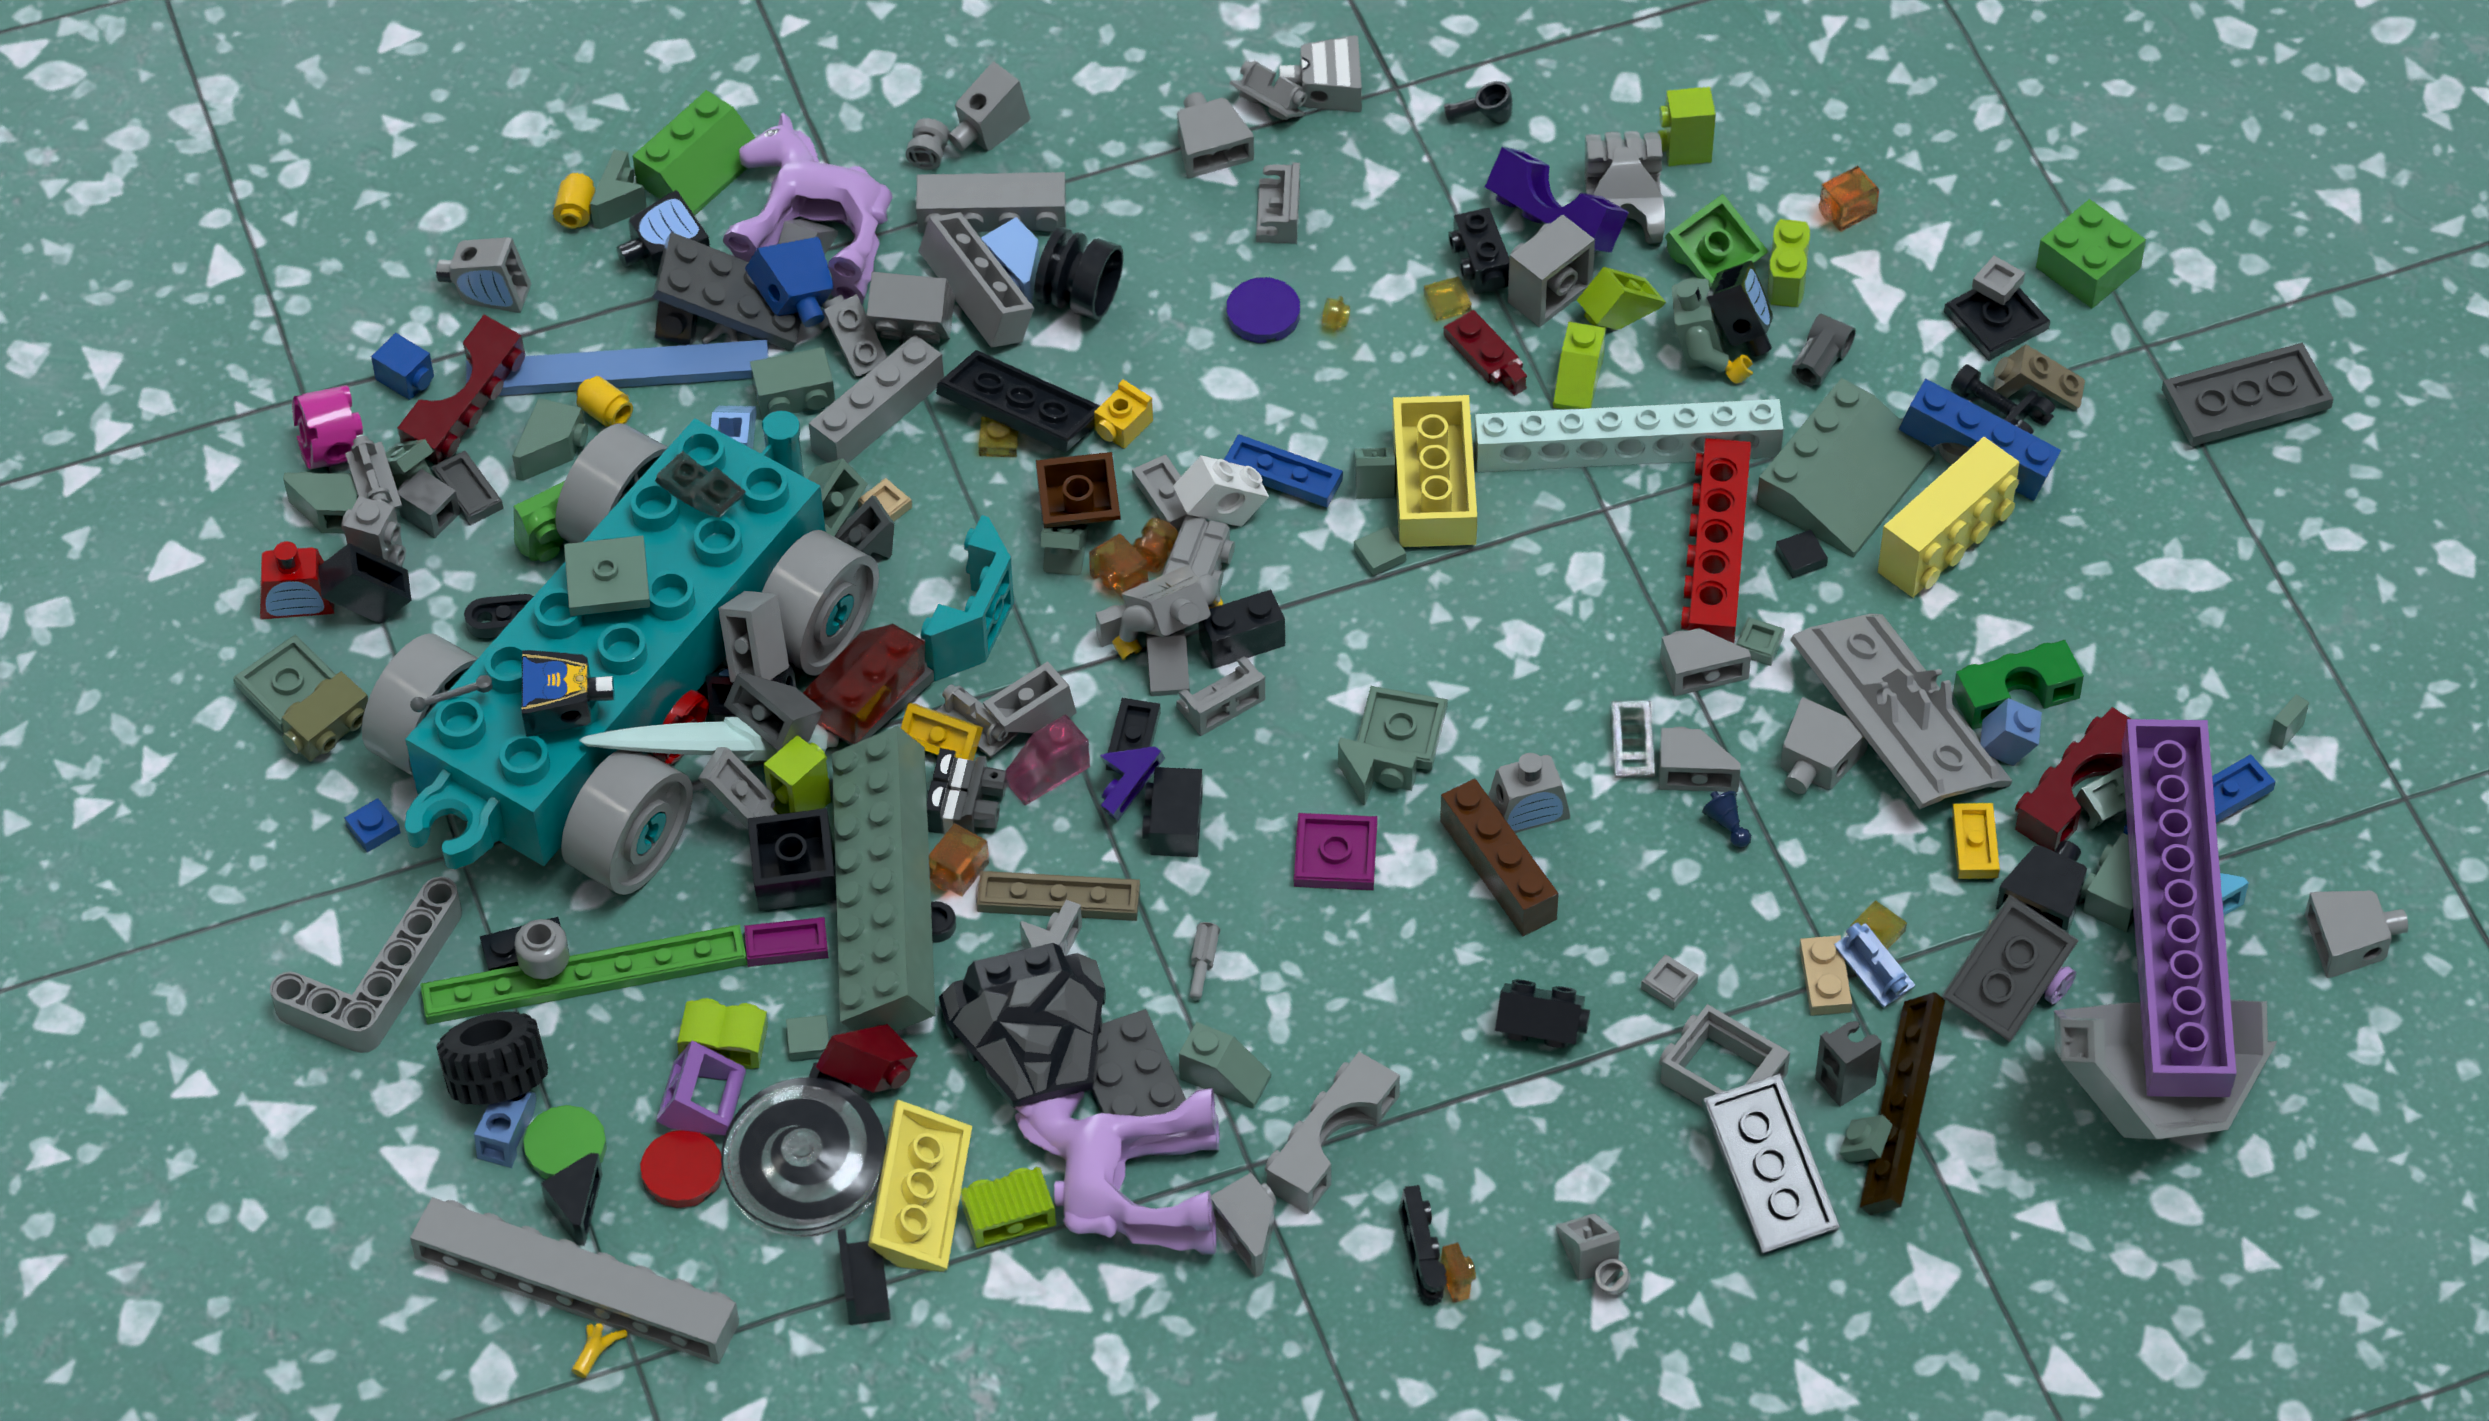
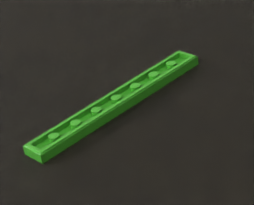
[420,924,748,1025]

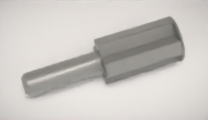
[1189,922,1220,1000]

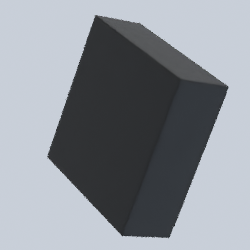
[1775,529,1828,578]

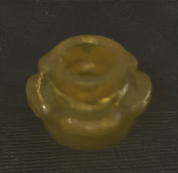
[1322,296,1350,333]

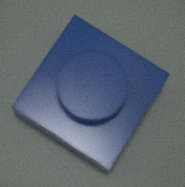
[344,798,401,853]

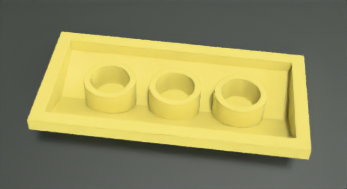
[868,1099,972,1272]

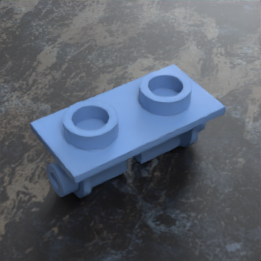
[1834,922,1915,1008]

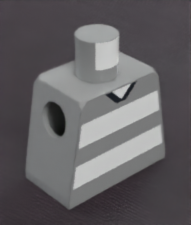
[1279,36,1362,112]

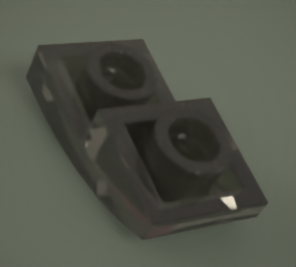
[655,451,746,518]

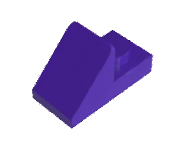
[1100,746,1165,821]

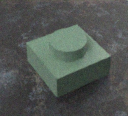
[1839,1115,1893,1163]

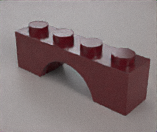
[397,314,525,465]
[2015,707,2131,852]

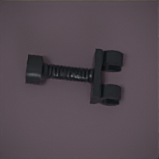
[1951,364,2056,434]

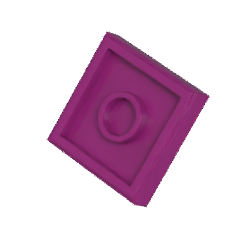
[1294,813,1378,890]

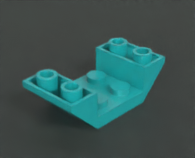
[921,515,1014,681]

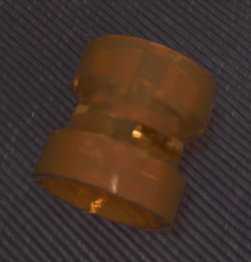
[1129,518,1179,572]

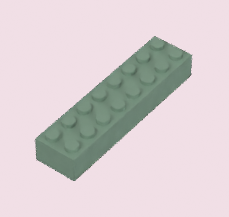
[832,726,936,1032]

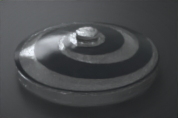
[721,1077,887,1237]

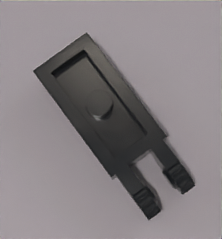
[1399,1185,1447,1306]

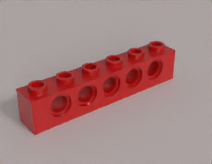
[1681,438,1751,643]

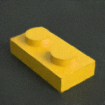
[901,703,984,761]
[1952,803,2000,879]

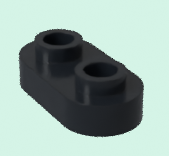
[464,594,534,638]

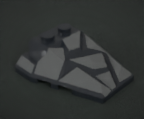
[939,943,1106,1108]

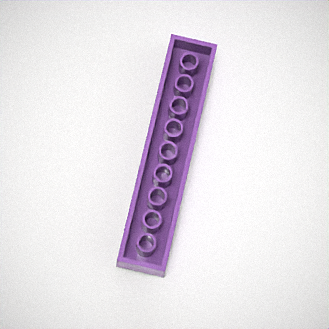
[2121,719,2236,1097]

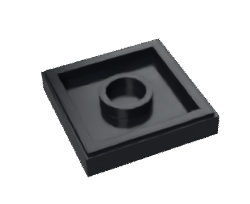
[1944,288,2050,361]

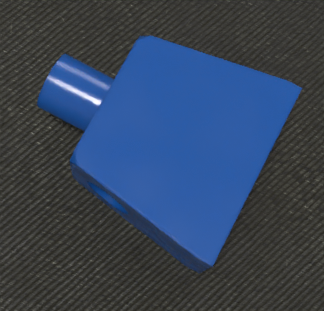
[745,237,833,327]

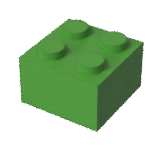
[2036,199,2146,309]

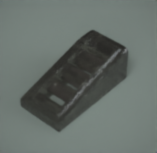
[1609,701,1655,778]

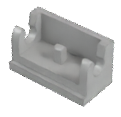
[1256,163,1300,244]
[1176,656,1266,736]

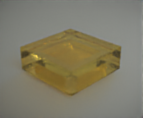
[1424,276,1472,321]

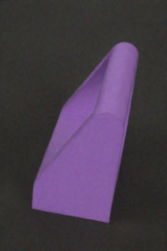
[656,1040,746,1135]

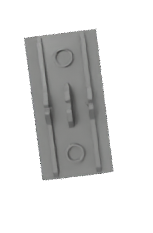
[1790,614,2012,809]

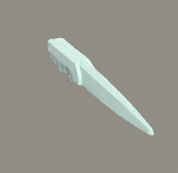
[579,717,839,761]

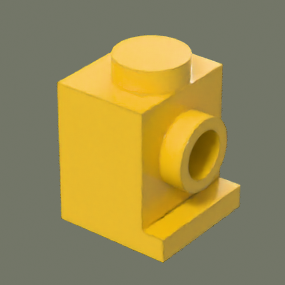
[1094,379,1153,449]

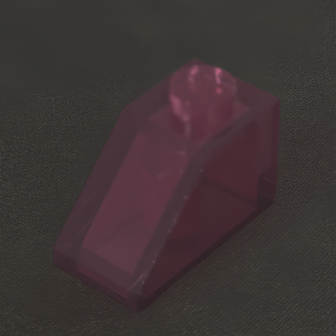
[1006,714,1090,806]

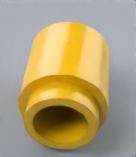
[553,173,596,229]
[577,376,633,427]

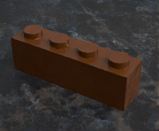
[1440,778,1559,936]

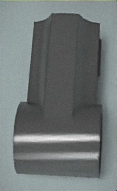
[1792,313,1856,387]

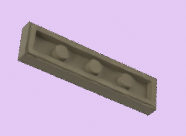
[977,871,1140,921]

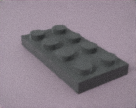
[652,232,801,351]
[2161,342,2334,446]

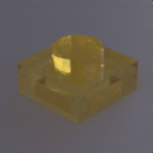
[978,417,1019,457]
[1850,900,1907,950]

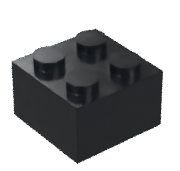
[747,808,837,911]

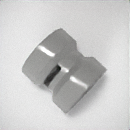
[905,118,950,170]

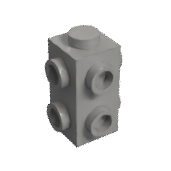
[341,496,406,567]

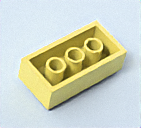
[1392,395,1477,547]
[1878,437,2020,598]

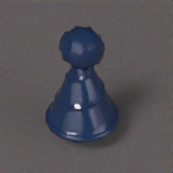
[1702,791,1752,849]

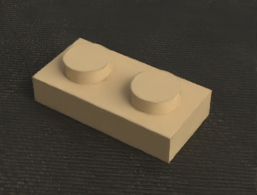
[1799,936,1852,1015]

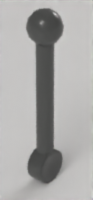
[410,675,493,712]

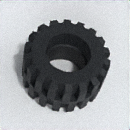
[436,1011,549,1105]

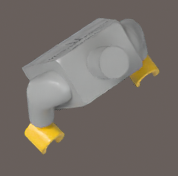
[1112,565,1223,661]

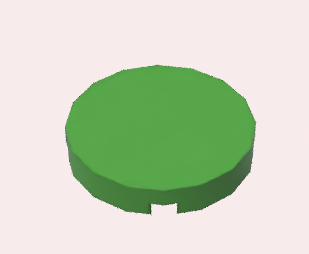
[523,1105,607,1179]

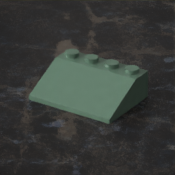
[1756,378,1936,558]

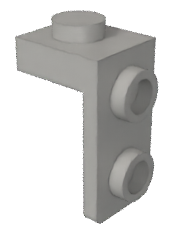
[819,294,887,377]

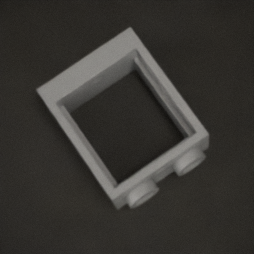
[1659,1004,1790,1107]

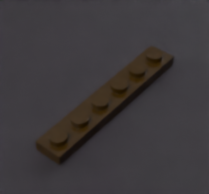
[1860,992,1945,1215]

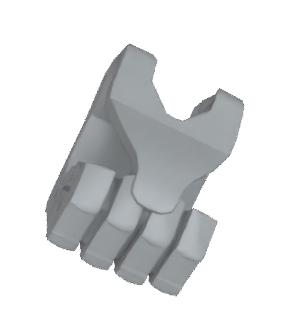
[1585,131,1665,244]

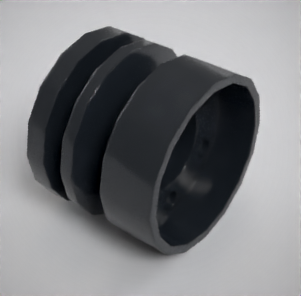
[1034,227,1124,320]

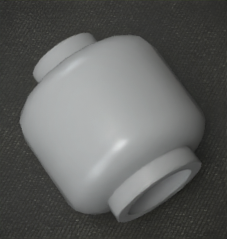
[514,919,570,979]

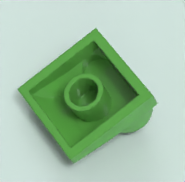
[1664,194,1769,283]
[514,481,565,562]

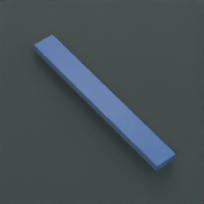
[466,340,768,396]

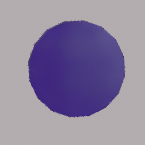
[1227,277,1300,343]

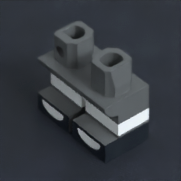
[927,748,1007,837]

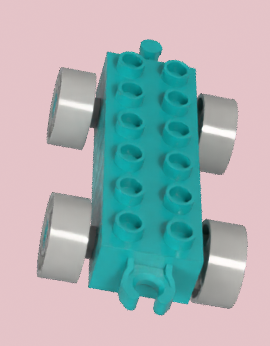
[362,411,879,895]

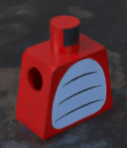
[260,541,334,620]

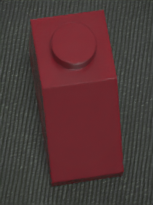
[815,1024,918,1092]

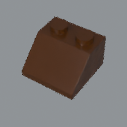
[1036,452,1121,528]

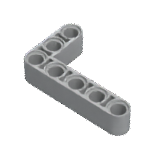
[270,876,462,1053]

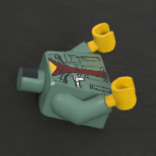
[1672,277,1753,384]

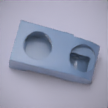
[474,1091,536,1168]

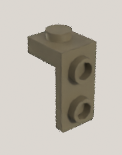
[1993,344,2085,411]

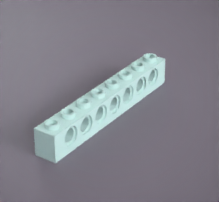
[1474,399,1783,472]

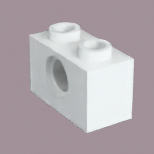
[1173,455,1269,527]

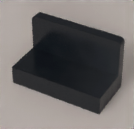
[837,1228,891,1325]

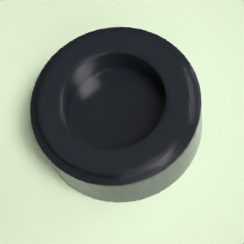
[931,901,956,943]

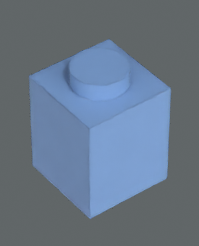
[1980,698,2042,766]

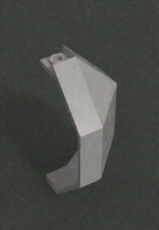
[2054,999,2278,1139]

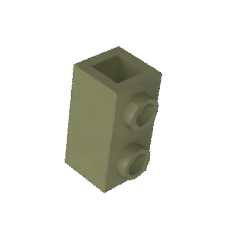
[282,671,368,762]

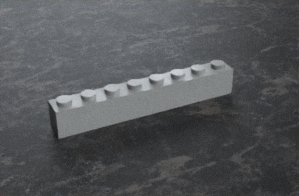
[410,1197,739,1364]

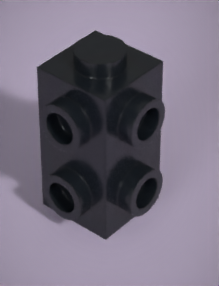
[1448,207,1510,295]
[1495,979,1591,1048]

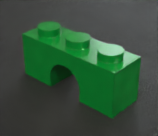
[1953,640,2084,730]

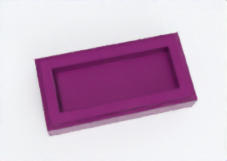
[744,917,829,967]

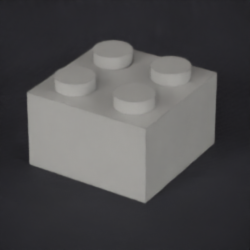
[1508,215,1595,327]
[866,272,955,344]

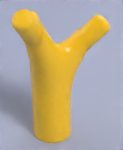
[571,1323,628,1378]

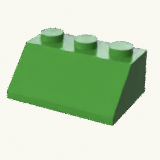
[632,90,756,216]

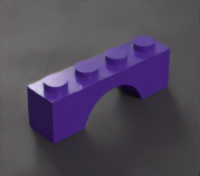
[1485,147,1629,254]

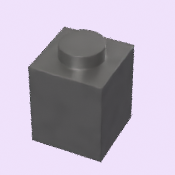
[398,469,460,538]

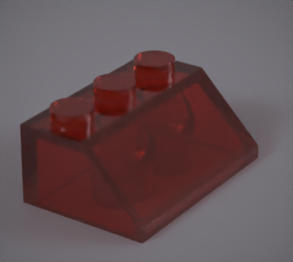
[803,624,925,744]

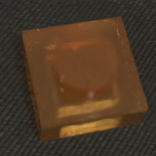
[1440,1243,1476,1303]

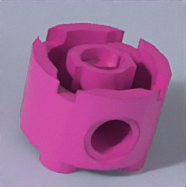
[292,385,363,469]

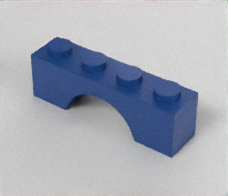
[1898,378,2061,501]

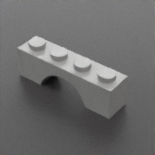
[1265,1052,1400,1214]

